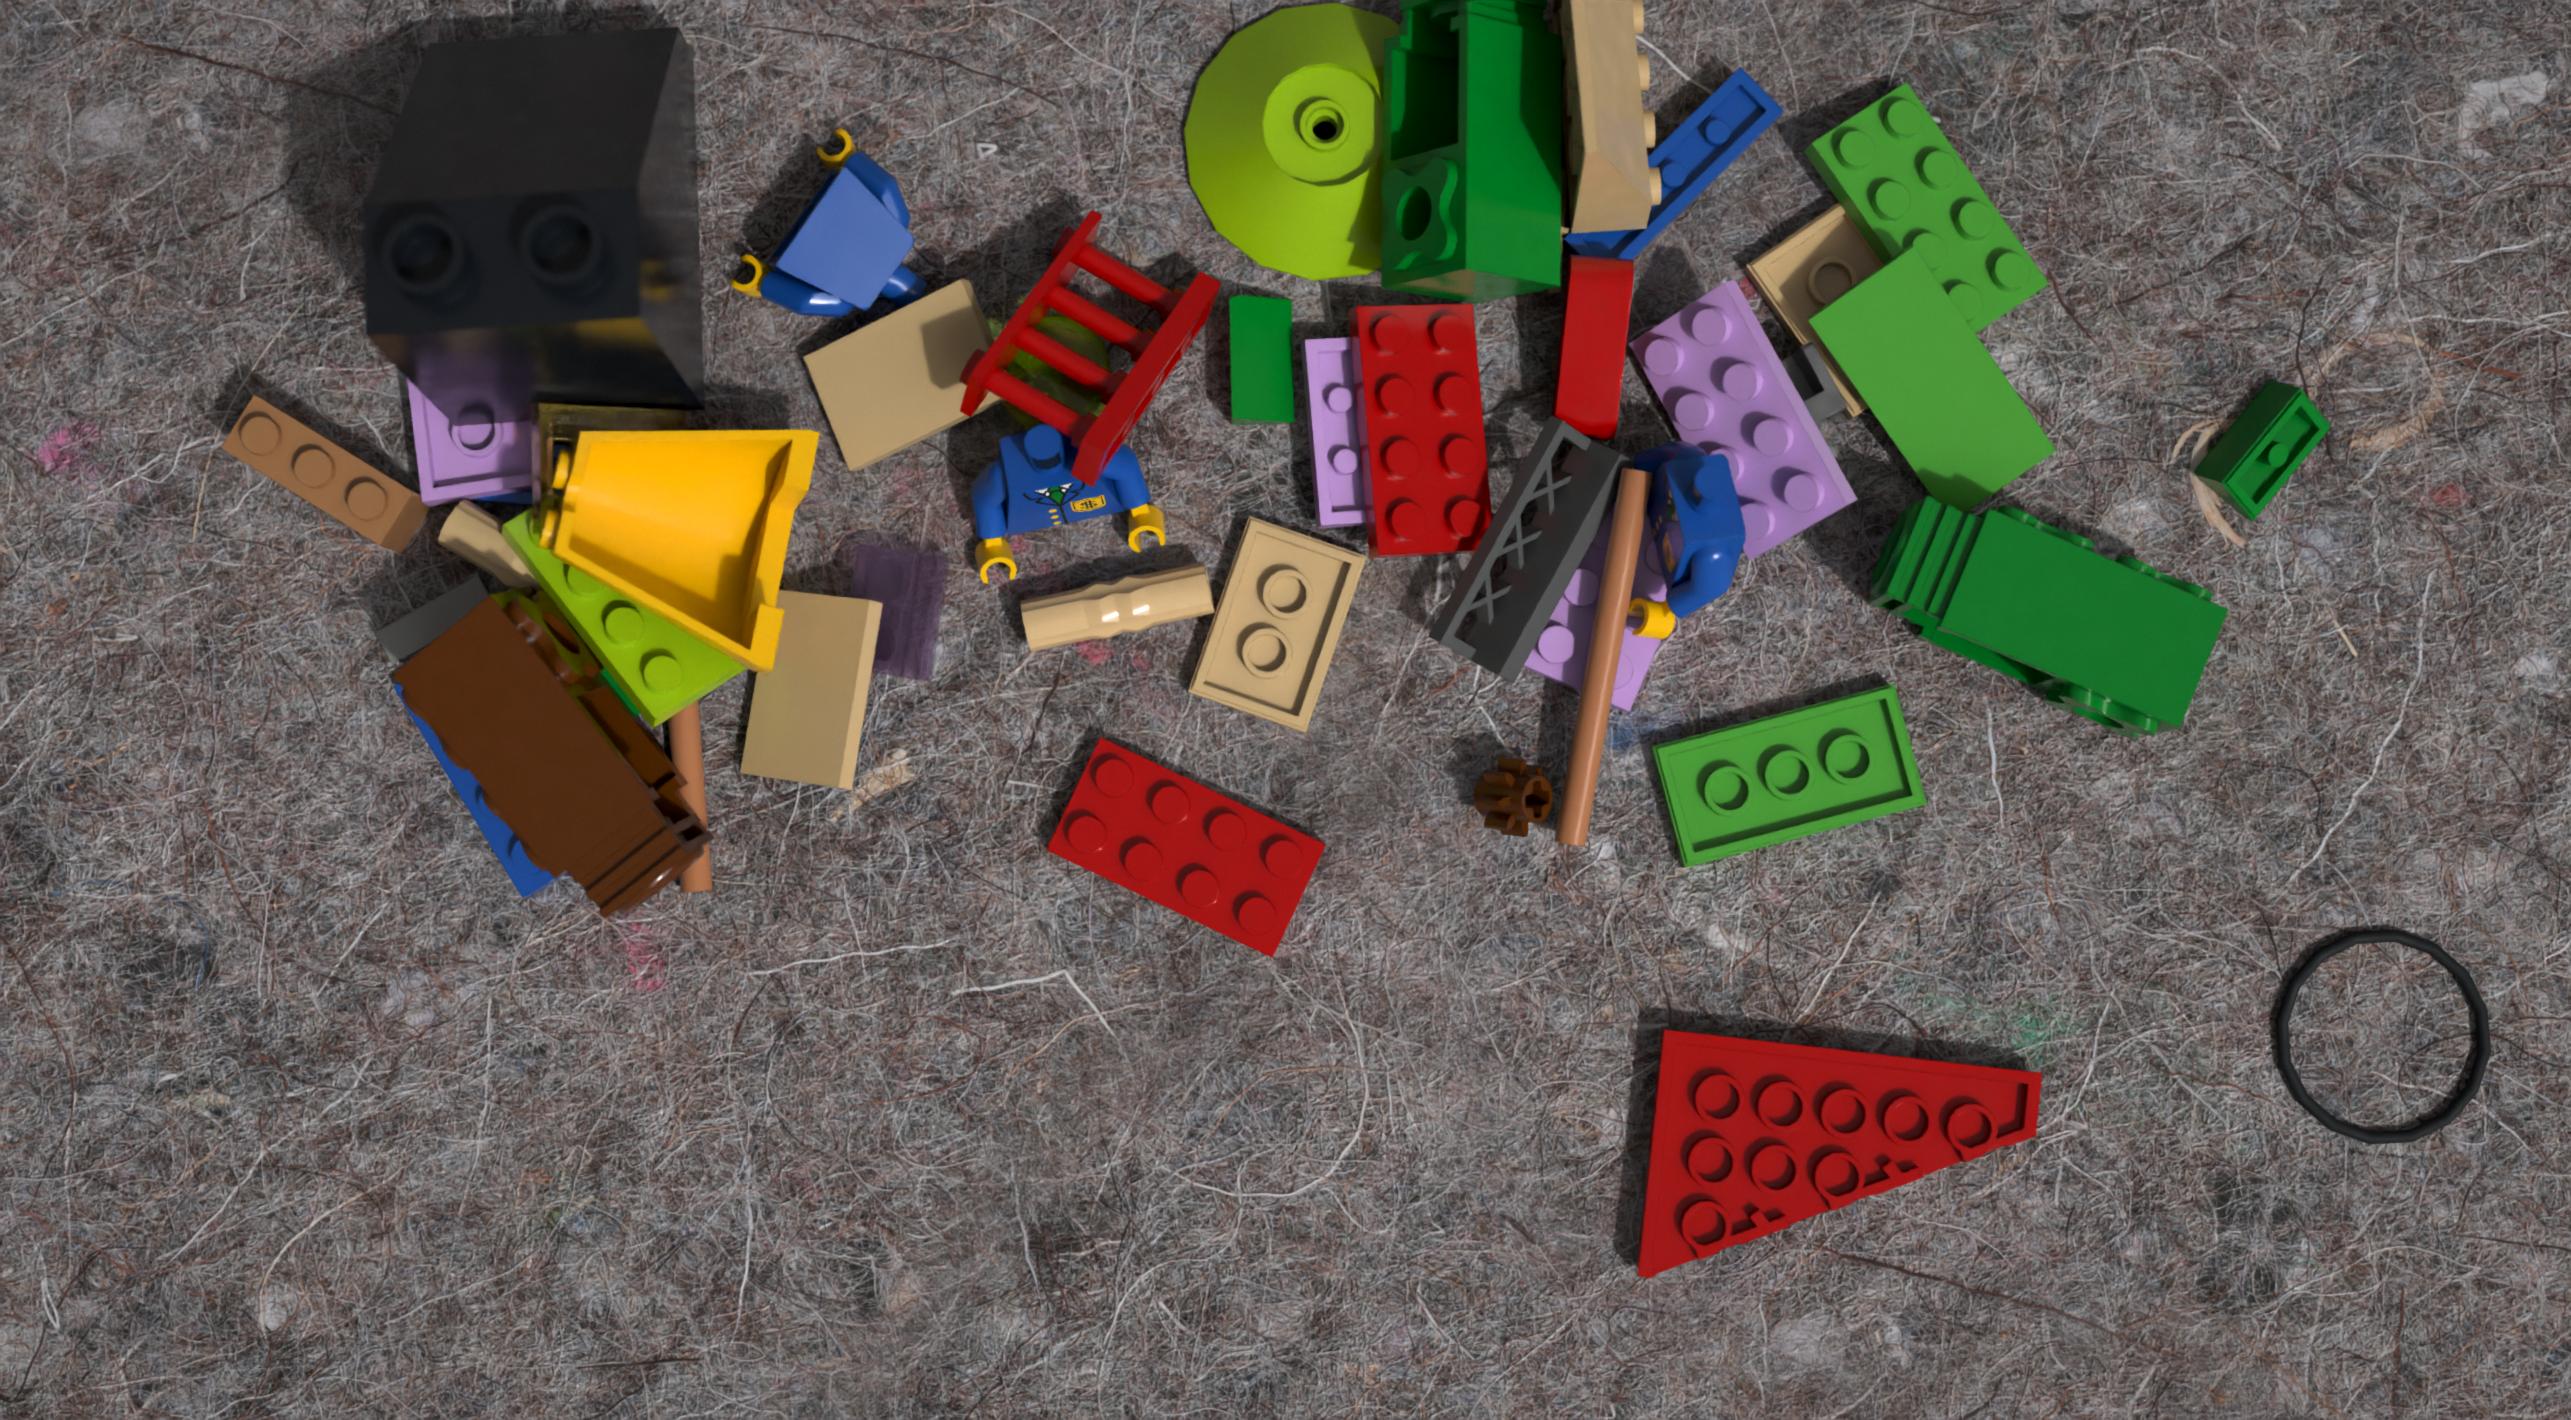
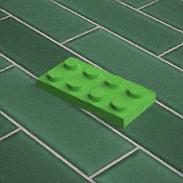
[1803,82,2049,334]

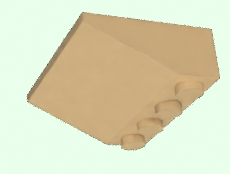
[1551,0,1661,234]

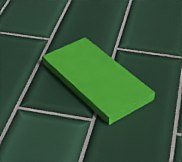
[1807,244,2057,513]
[1650,684,1927,868]

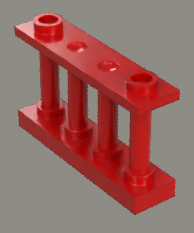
[959,210,1222,487]

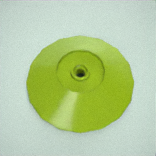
[1184,2,1399,281]

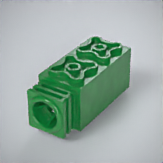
[1380,0,1562,304]
[1867,495,2229,740]

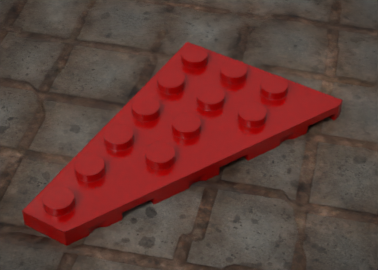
[1635,1028,2042,1278]

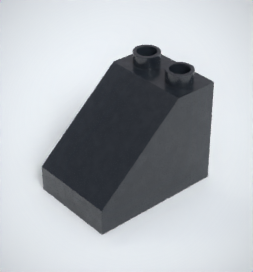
[364,27,705,426]

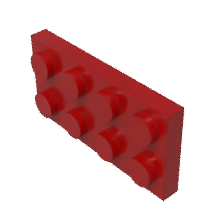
[1348,304,1492,559]
[1046,737,1326,958]

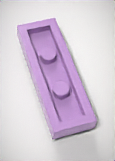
[1301,337,1367,529]

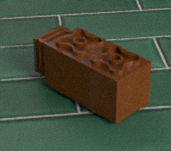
[393,585,715,919]

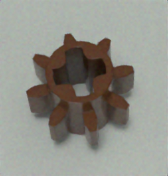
[1474,757,1553,837]

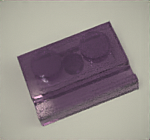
[850,544,951,682]

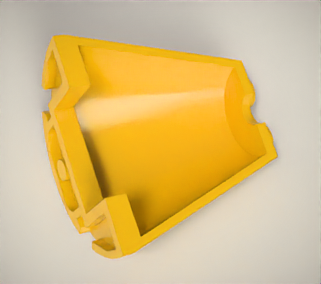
[538,429,820,675]

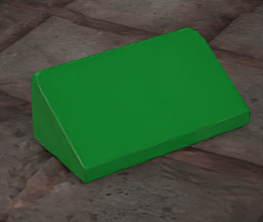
[1229,295,1294,425]
[2194,380,2331,521]

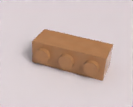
[220,394,431,554]

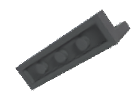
[1428,415,1635,684]

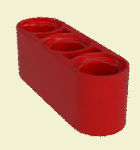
[1552,254,1634,441]

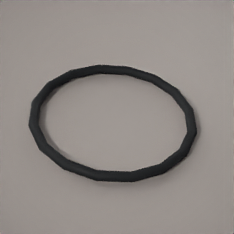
[2275,929,2491,1145]

